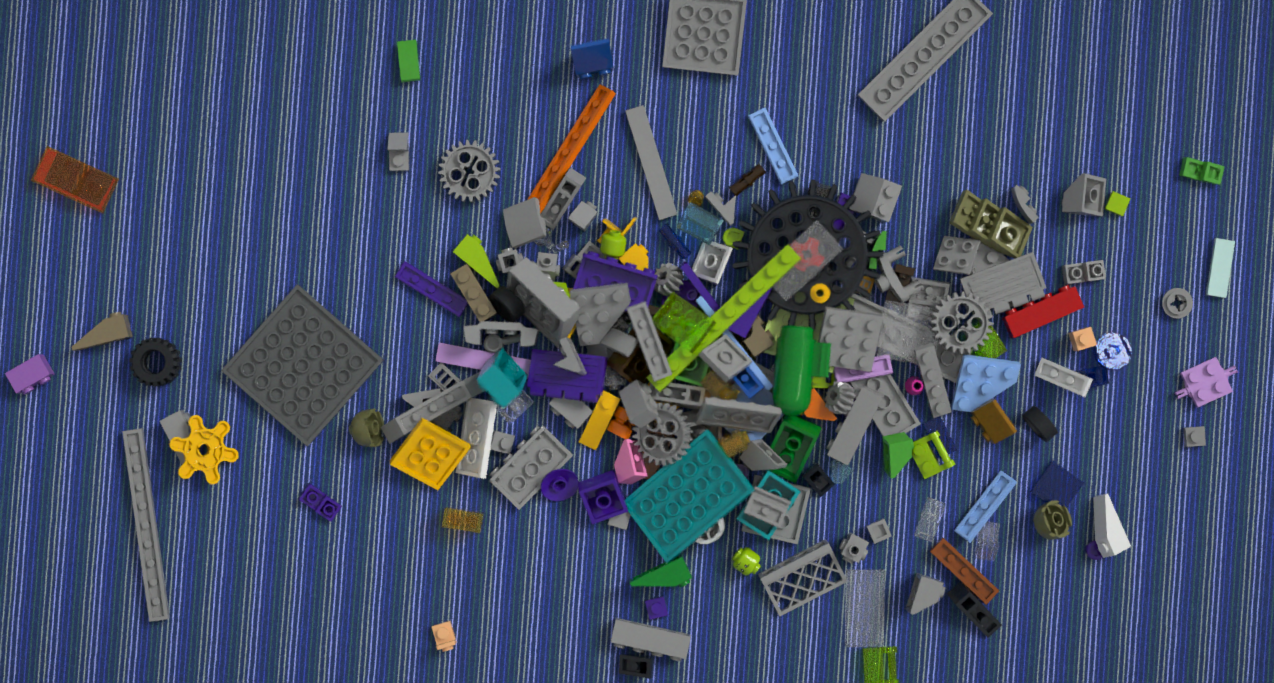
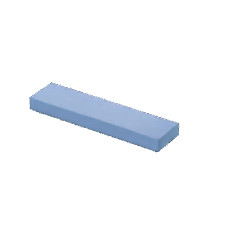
[748,108,798,185]
[954,471,1017,543]

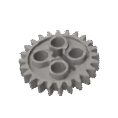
[438,140,501,203]
[930,291,994,355]
[632,403,693,466]

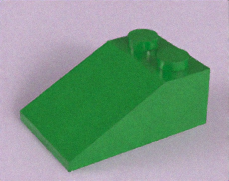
[769,415,822,483]
[630,554,692,587]

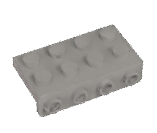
[489,426,573,510]

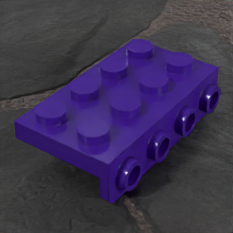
[573,251,658,311]

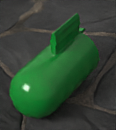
[772,325,831,416]

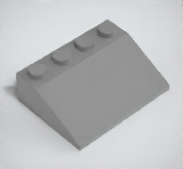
[507,257,580,349]

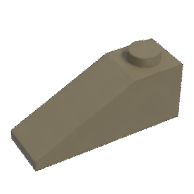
[71,312,133,351]

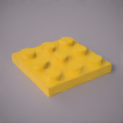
[390,418,471,490]

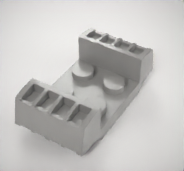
[464,321,539,347]

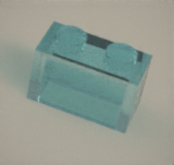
[676,202,724,246]

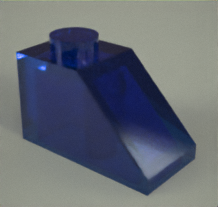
[1074,365,1109,388]

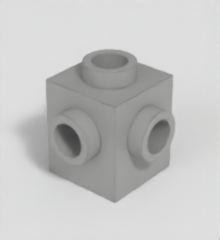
[496,248,523,276]
[536,252,560,282]
[839,532,869,564]

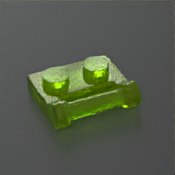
[862,646,899,683]

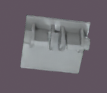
[933,236,981,275]

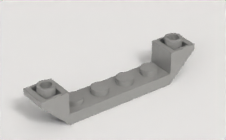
[381,371,484,444]

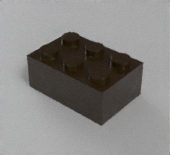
[607,328,675,384]

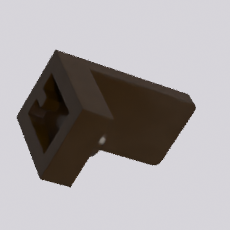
[885,264,915,306]

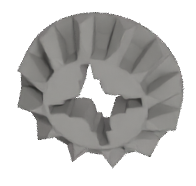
[1162,288,1193,319]

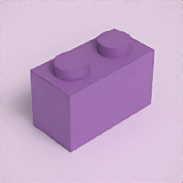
[5,354,55,395]

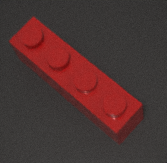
[1002,285,1084,338]

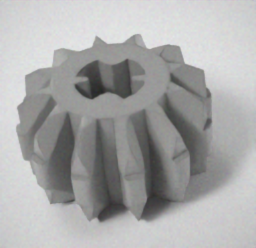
[654,262,684,296]
[824,382,856,414]

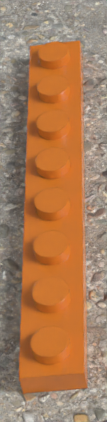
[527,84,616,214]

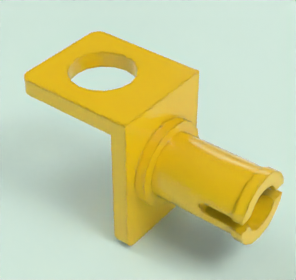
[597,217,637,244]

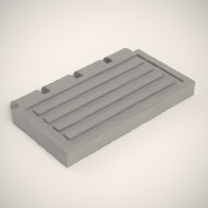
[960,252,1046,315]

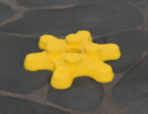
[169,415,238,484]

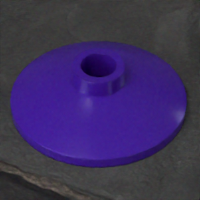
[541,469,579,501]

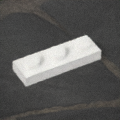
[1034,358,1093,397]

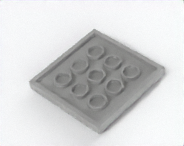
[662,0,747,76]

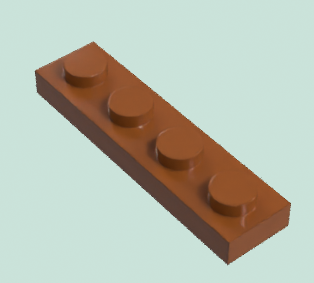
[930,537,999,605]

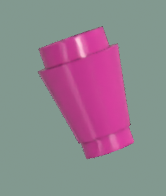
[905,376,924,395]

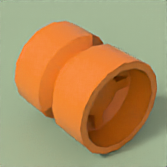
[606,405,636,439]

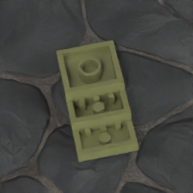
[949,190,1033,258]

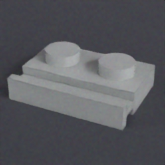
[744,486,791,528]

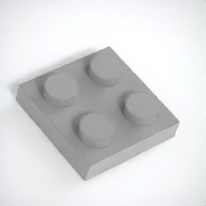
[699,334,752,382]

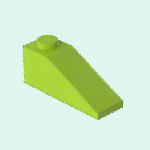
[453,234,500,289]

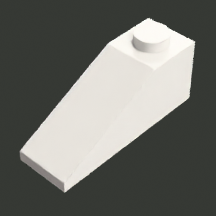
[1093,494,1131,558]

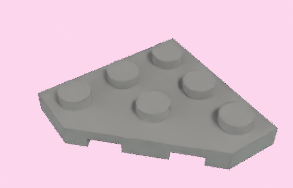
[570,283,631,346]

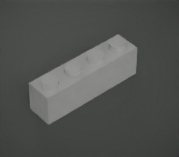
[826,385,884,466]
[611,618,691,661]

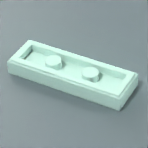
[1206,238,1235,298]

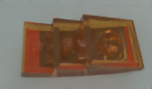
[31,146,119,213]

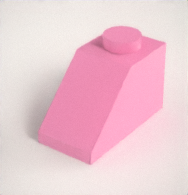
[614,439,647,484]

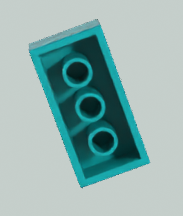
[477,347,528,408]

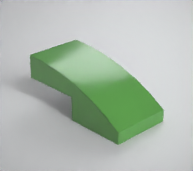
[397,40,421,82]
[1179,157,1225,185]
[867,231,887,270]

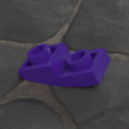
[298,483,342,522]

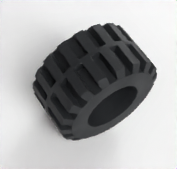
[129,338,182,386]

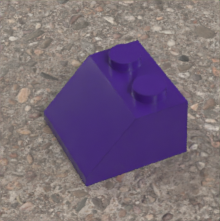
[578,470,628,524]

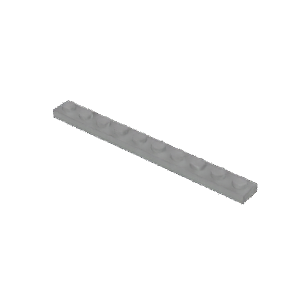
[122,428,170,622]

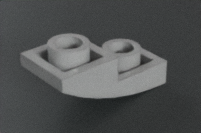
[1011,185,1039,224]
[1062,260,1106,285]
[600,328,639,357]

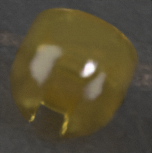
[688,190,704,207]

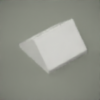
[692,239,733,285]

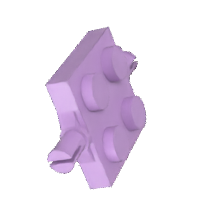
[1174,357,1238,408]

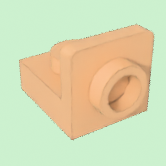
[431,621,457,652]

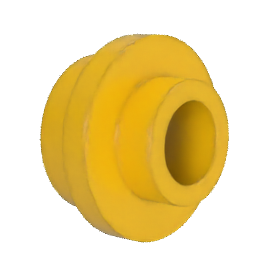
[810,284,830,303]

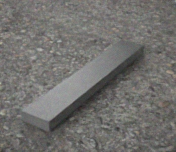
[625,105,678,221]

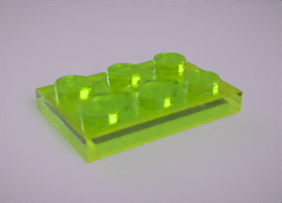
[652,292,716,354]

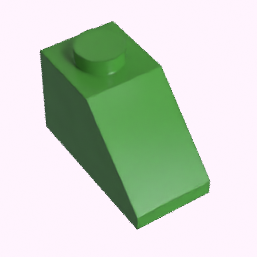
[882,432,914,479]

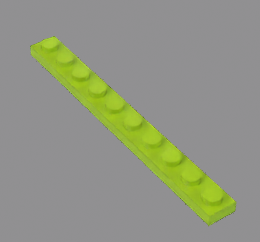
[647,244,801,392]

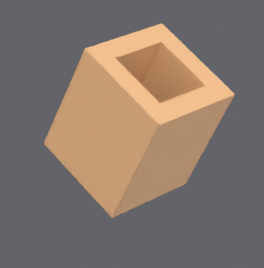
[1068,327,1097,351]

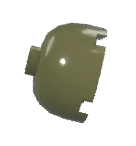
[349,409,384,447]
[1033,500,1072,540]

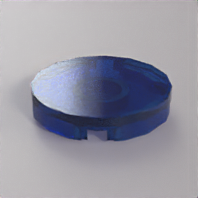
[1093,332,1132,371]

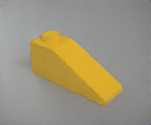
[579,390,621,450]

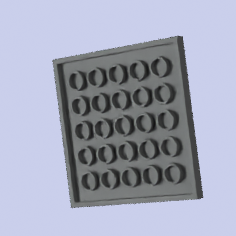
[221,284,384,447]

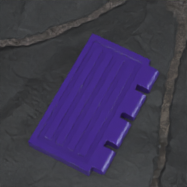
[527,349,608,403]

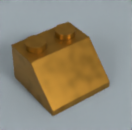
[970,399,1017,444]

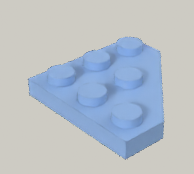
[951,354,1021,412]

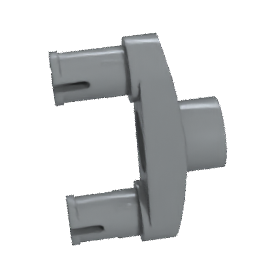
[874,245,924,303]

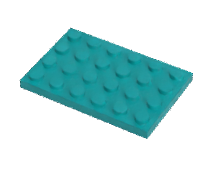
[625,430,755,563]

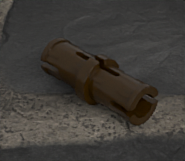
[729,163,766,197]

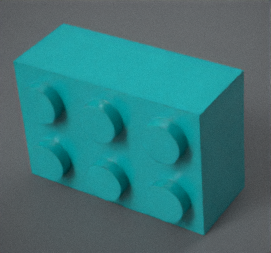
[735,470,801,540]

